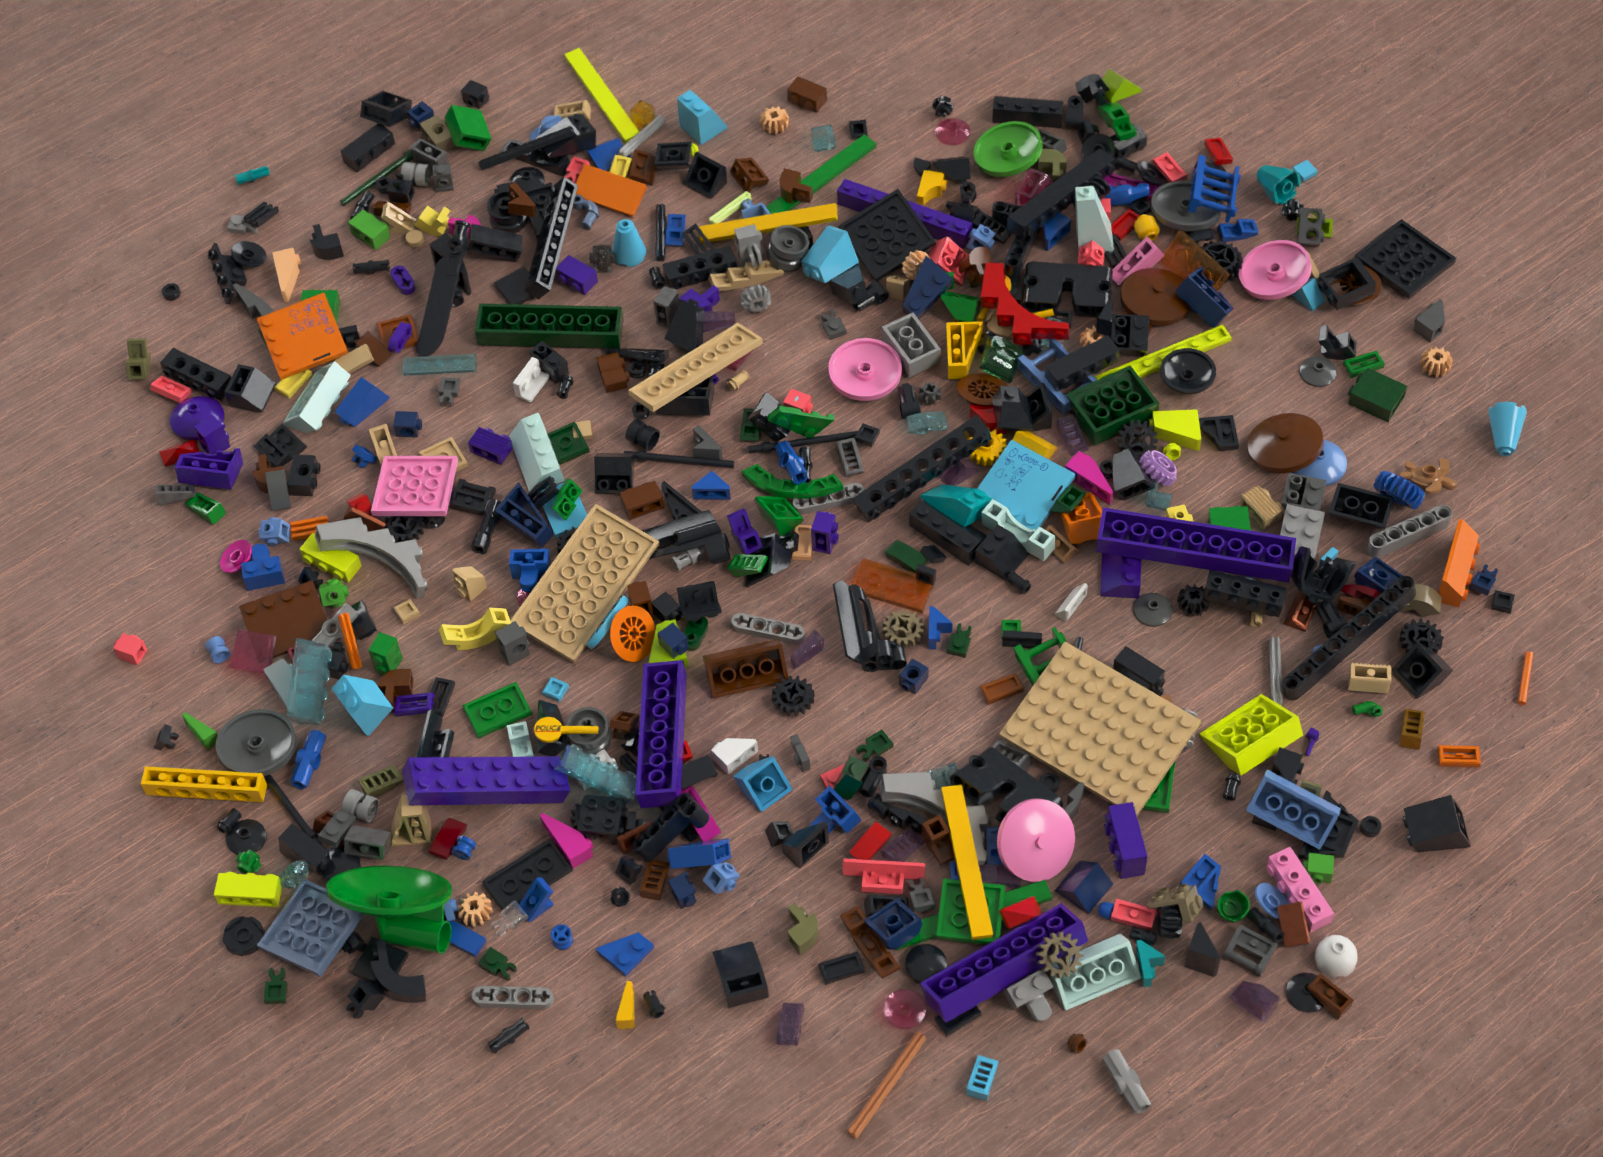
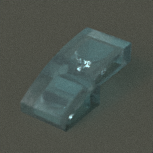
[906,412,948,434]

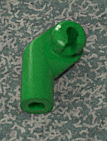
[1352,701,1383,717]

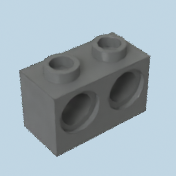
[1297,208,1325,247]

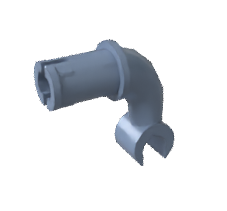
[573,195,599,230]

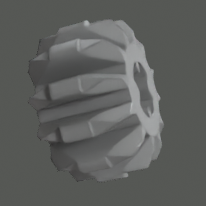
[741,284,771,314]

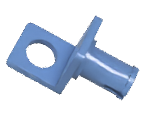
[741,199,770,219]

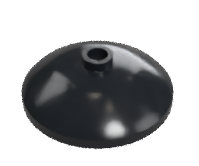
[1160,348,1216,394]

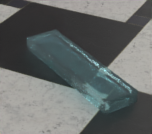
[403,354,476,376]

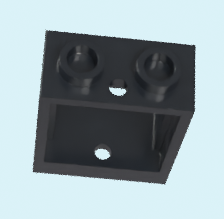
[360,90,412,127]
[1317,257,1376,310]
[1113,646,1165,696]

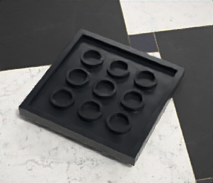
[839,189,936,281]
[1354,219,1456,299]

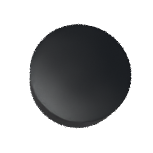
[162,283,181,301]
[1040,773,1060,793]
[1360,816,1382,837]

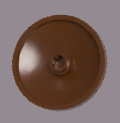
[1120,268,1191,326]
[1247,413,1324,473]

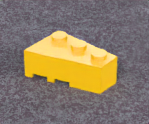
[946,322,983,379]

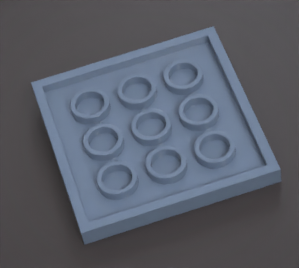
[257,879,364,977]

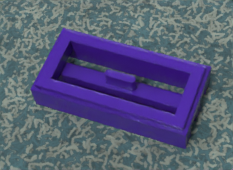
[394,692,435,717]

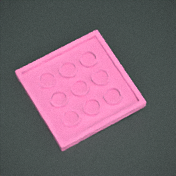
[371,456,458,516]

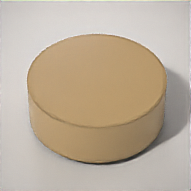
[406,230,424,247]

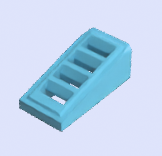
[966,1055,999,1101]

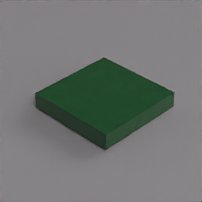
[548,422,590,465]

